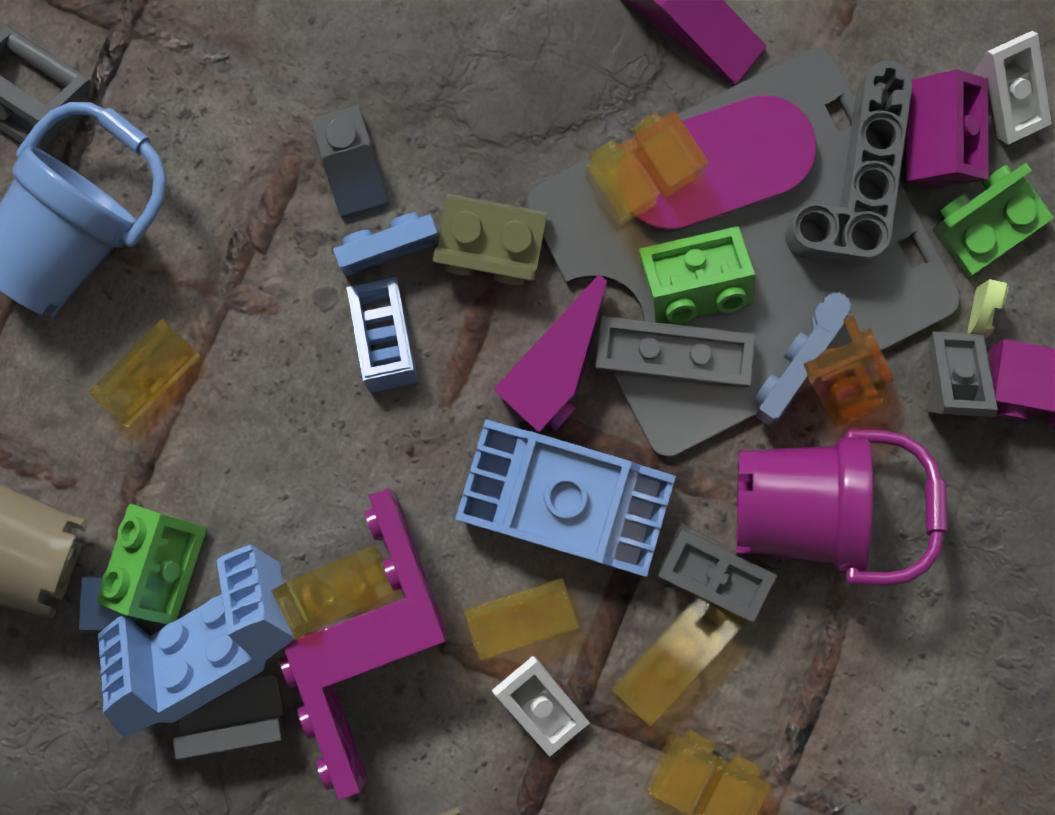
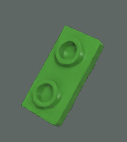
[932,163,1054,278]
[639,226,755,324]
[97,504,207,624]

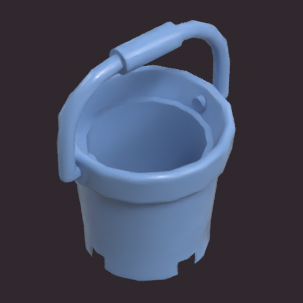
[0,102,167,318]

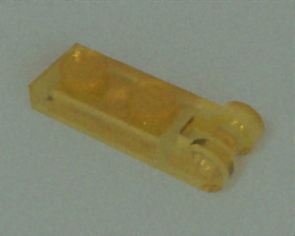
[271,544,397,640]
[611,595,747,727]

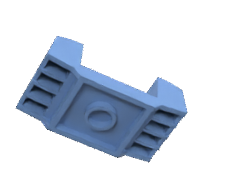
[455,419,676,577]
[98,544,295,738]

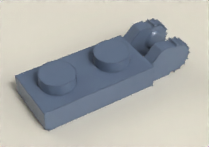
[755,291,852,427]

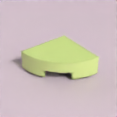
[967,279,1008,339]

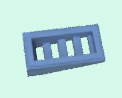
[347,277,418,393]

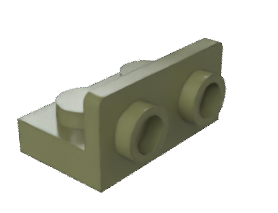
[433,194,548,285]

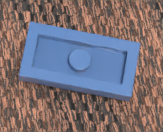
[333,212,439,277]

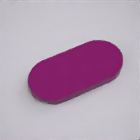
[617,95,816,232]

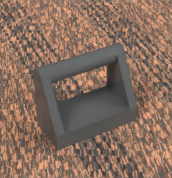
[0,26,92,151]

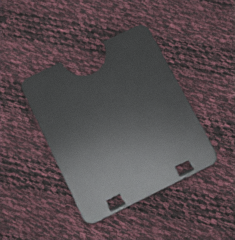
[527,48,959,457]

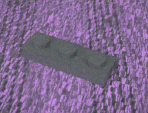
[595,316,756,387]

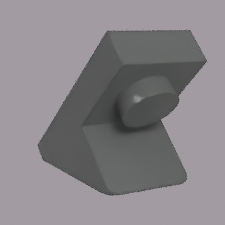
[310,104,389,218]
[927,331,998,417]

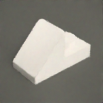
[972,31,1052,144]
[492,656,590,757]

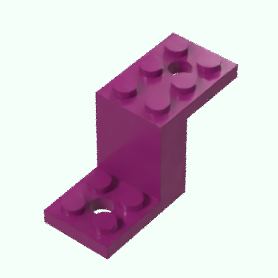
[279,488,449,800]

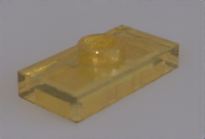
[88,319,201,428]
[464,578,579,660]

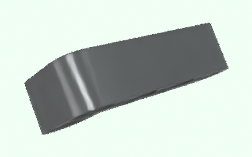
[785,60,912,266]

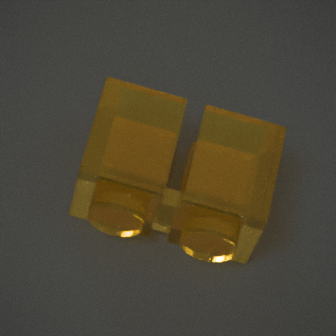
[584,110,709,228]
[644,729,772,815]

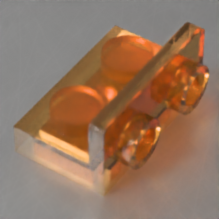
[803,315,895,427]

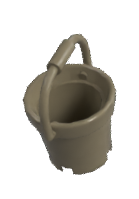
[0,483,87,619]

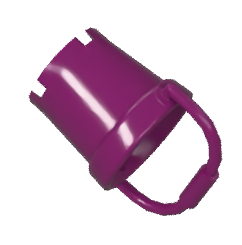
[736,429,948,586]

